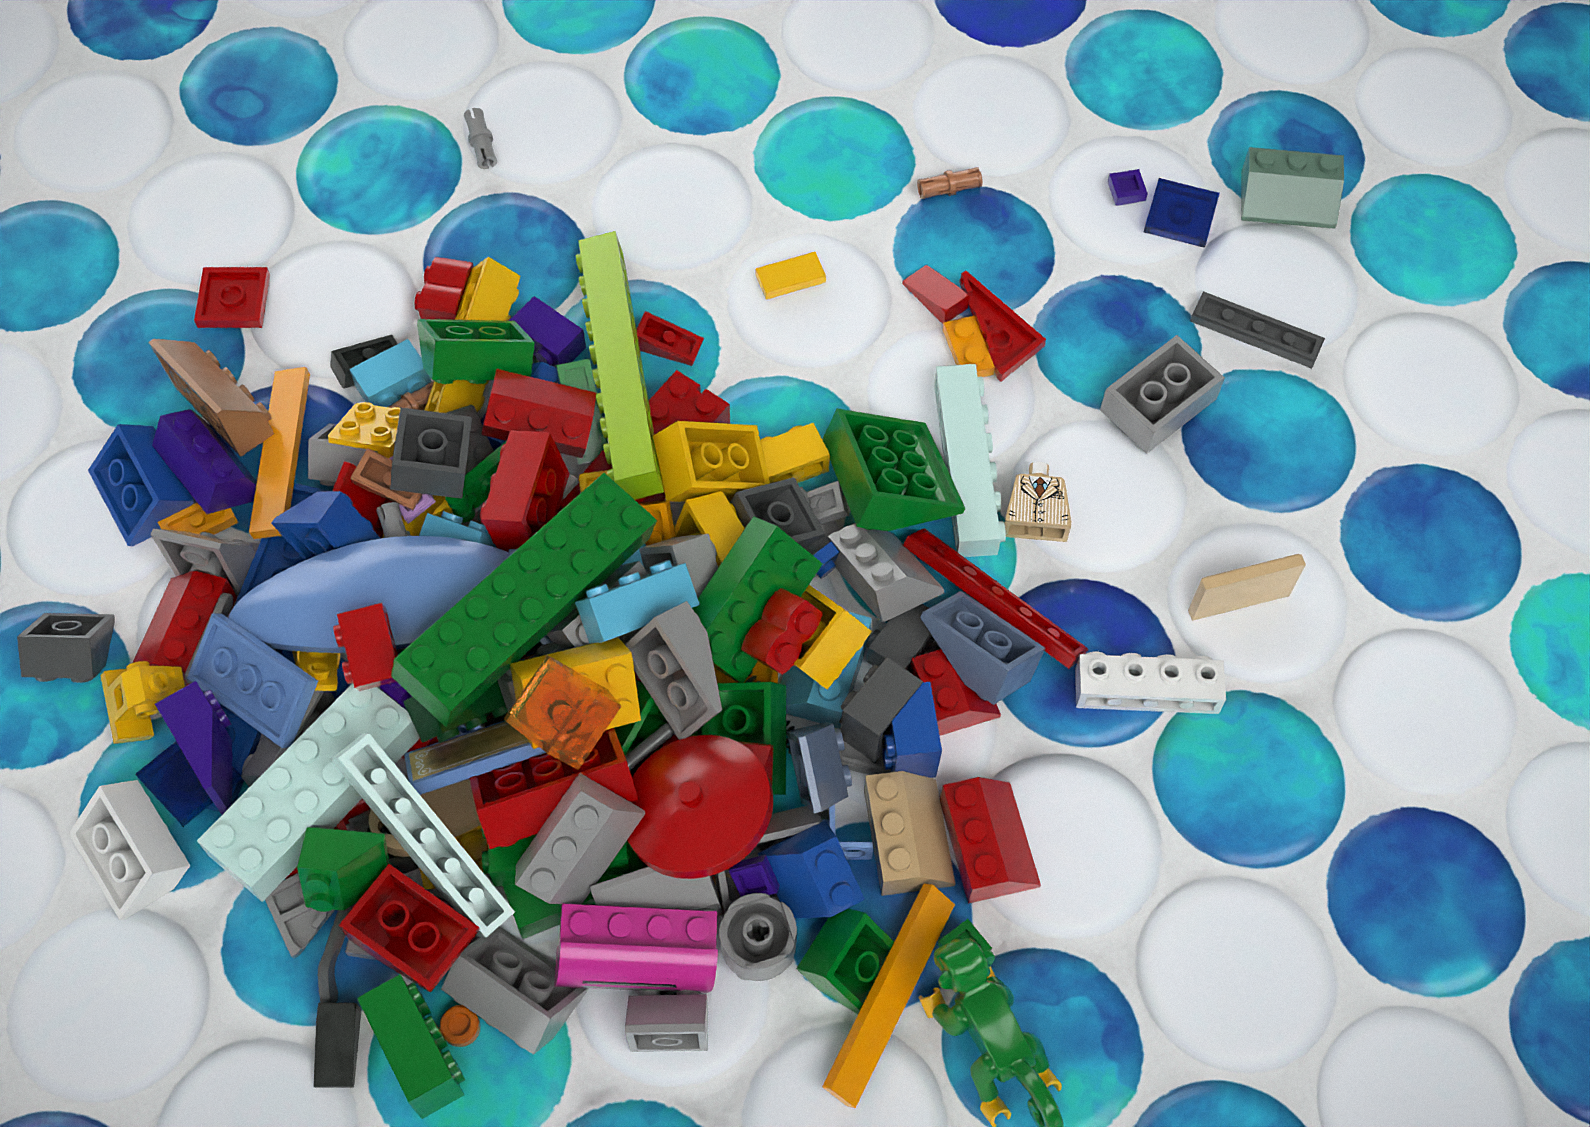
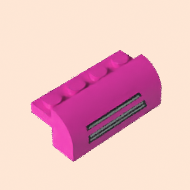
[554,904,718,993]

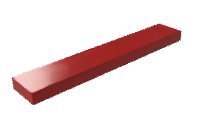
[902,528,1088,669]

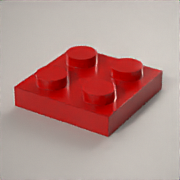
[194,267,270,328]

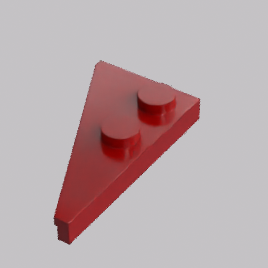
[959,270,1046,382]

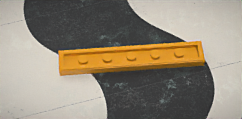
[249,367,310,539]
[822,883,955,1108]

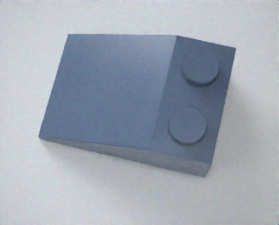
[920,591,1045,705]
[786,722,852,813]

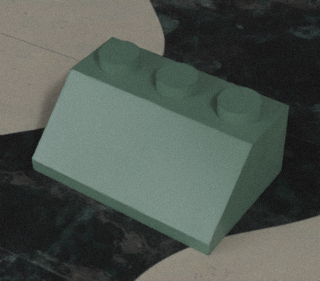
[1241,147,1344,229]

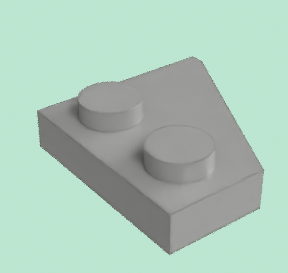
[265,873,335,959]

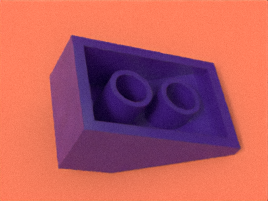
[155,681,232,815]

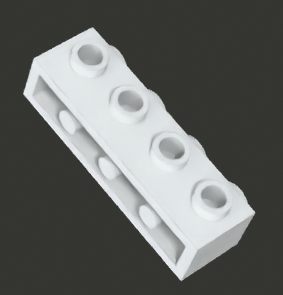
[1075,651,1226,714]

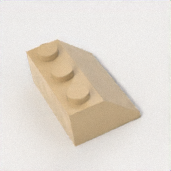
[864,771,956,896]

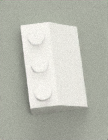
[69,780,190,921]

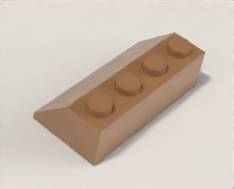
[148,338,274,457]

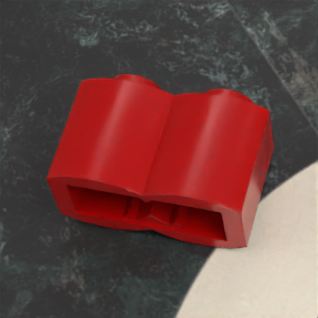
[414,257,474,320]
[742,588,822,675]

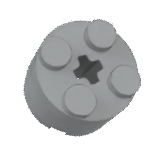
[719,893,797,981]

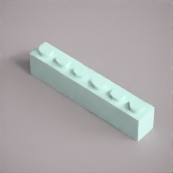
[934,364,1006,557]
[331,733,515,938]

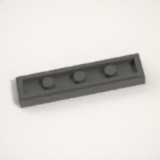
[1190,291,1325,369]

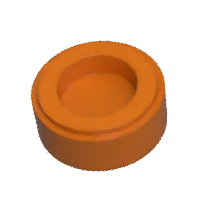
[440,1005,480,1047]

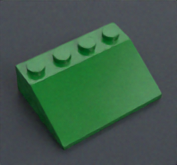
[822,408,966,531]

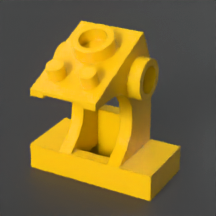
[100,661,185,744]

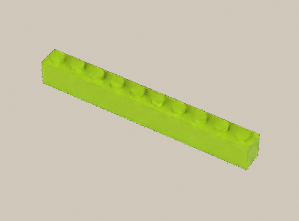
[575,231,664,500]

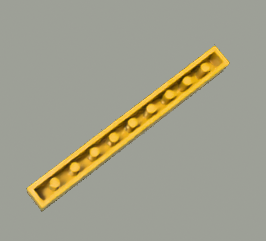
[382,257,521,538]

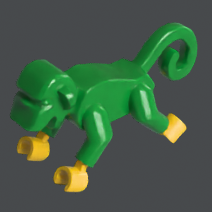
[918,938,1064,1127]

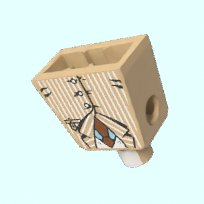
[1004,461,1072,542]

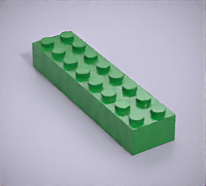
[391,473,657,727]

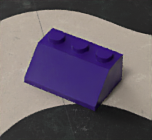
[152,409,257,514]

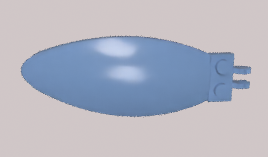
[228,536,517,653]

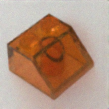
[504,655,621,770]

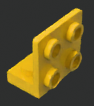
[328,402,400,459]

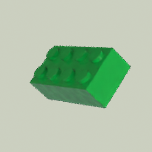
[692,516,823,683]

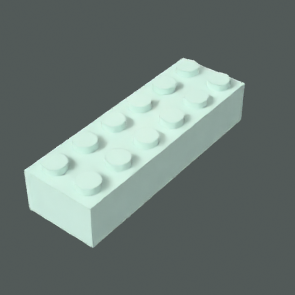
[197,683,420,902]

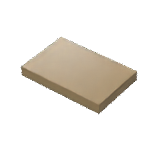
[1188,554,1306,621]

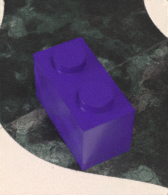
[509,296,586,368]

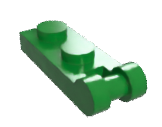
[445,441,506,523]

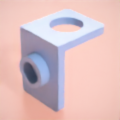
[822,804,873,860]

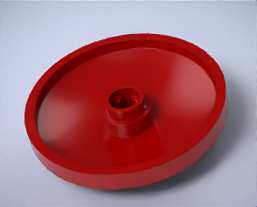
[627,735,773,879]

